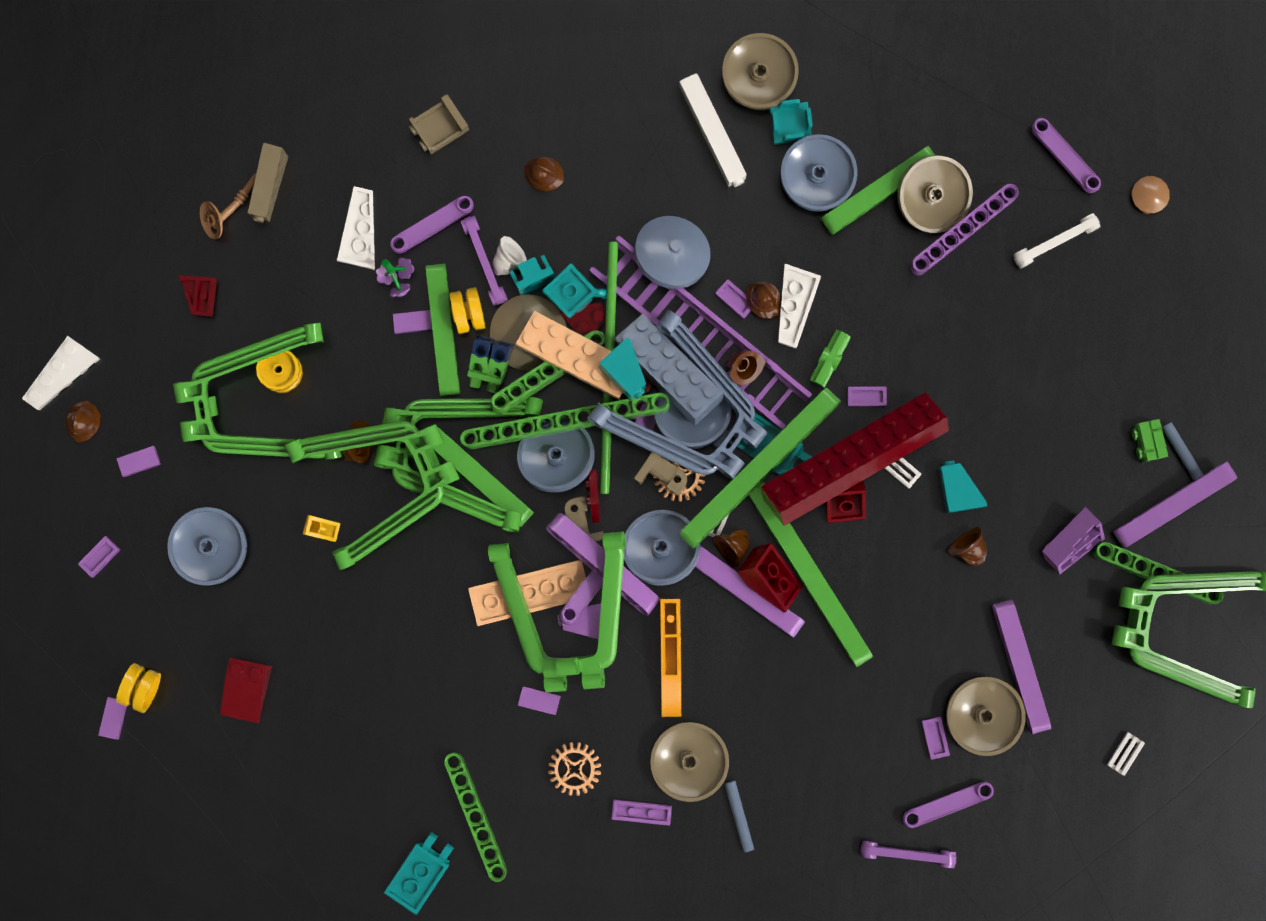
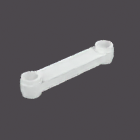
[1013,213,1101,269]

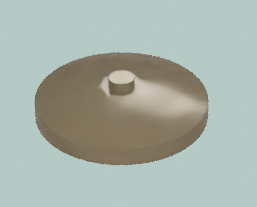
[722,33,799,110]
[897,155,973,233]
[490,294,566,372]
[946,677,1026,756]
[650,722,729,802]

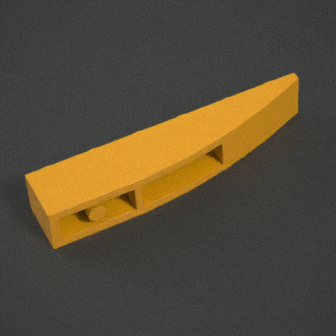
[660,599,681,717]

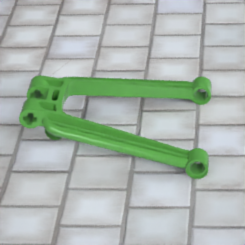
[173,323,342,460]
[374,397,543,532]
[284,421,459,570]
[488,531,626,693]
[1112,571,1266,708]

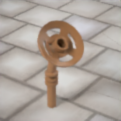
[200,173,256,239]

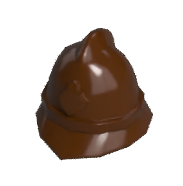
[524,157,564,192]
[746,282,781,319]
[726,350,765,386]
[65,401,101,443]
[948,526,987,566]
[713,529,750,567]

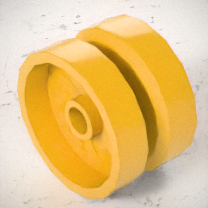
[450,287,486,334]
[256,351,303,393]
[116,663,161,713]

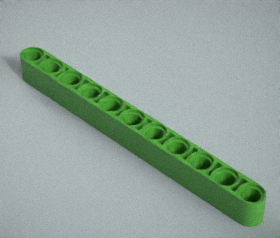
[679,388,841,549]
[460,393,670,449]
[748,481,873,667]

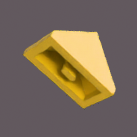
[303,515,341,542]

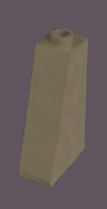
[248,143,288,223]

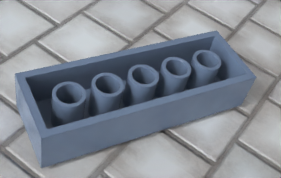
[615,314,723,426]

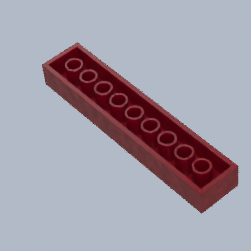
[761,392,949,526]

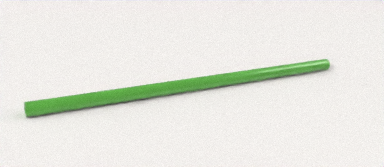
[600,242,618,494]

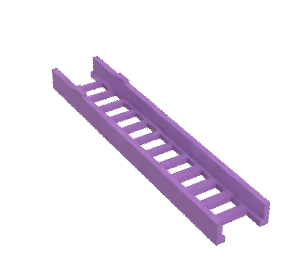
[589,236,812,430]

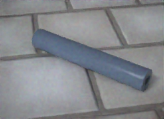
[1162,422,1204,481]
[724,780,754,852]

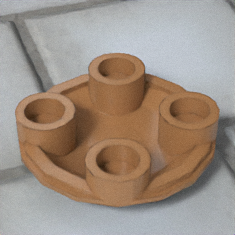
[1131,176,1170,214]

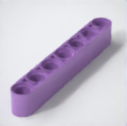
[910,184,1019,275]
[1113,461,1238,549]
[546,513,660,616]
[695,546,805,638]
[992,599,1051,734]

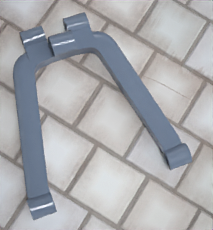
[587,310,767,480]

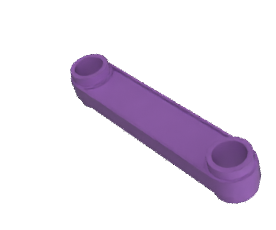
[1031,118,1101,193]
[390,196,474,254]
[461,216,507,306]
[559,571,603,625]
[902,781,994,828]
[860,841,957,868]

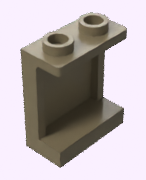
[409,94,469,154]

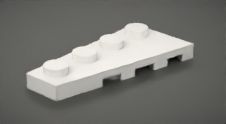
[337,186,375,270]
[778,264,821,349]
[22,336,100,410]

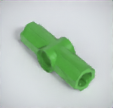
[810,329,851,388]

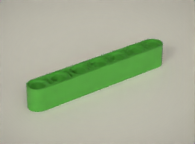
[821,146,935,235]
[426,263,460,396]
[491,331,605,414]
[433,427,534,527]
[1092,542,1223,604]
[445,752,507,882]

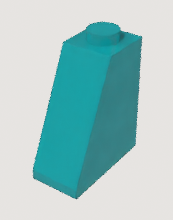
[599,337,646,401]
[938,461,987,513]

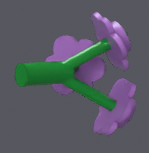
[376,258,414,297]

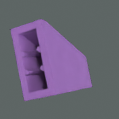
[557,604,601,639]

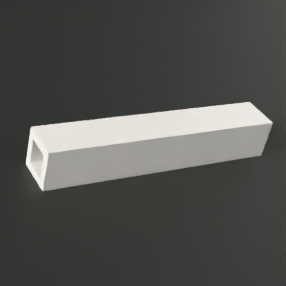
[679,73,747,187]

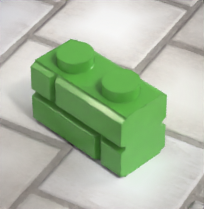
[1132,419,1168,463]

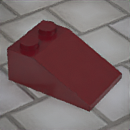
[737,543,803,613]
[220,658,272,723]

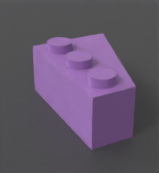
[1042,507,1105,574]

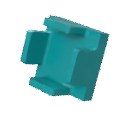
[770,99,813,145]
[509,255,555,295]
[543,264,598,319]

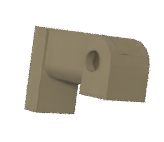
[634,452,687,497]
[565,496,603,542]

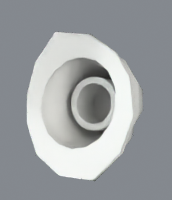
[493,236,527,275]

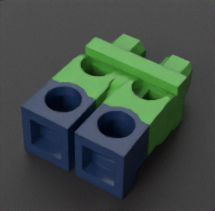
[467,335,514,393]

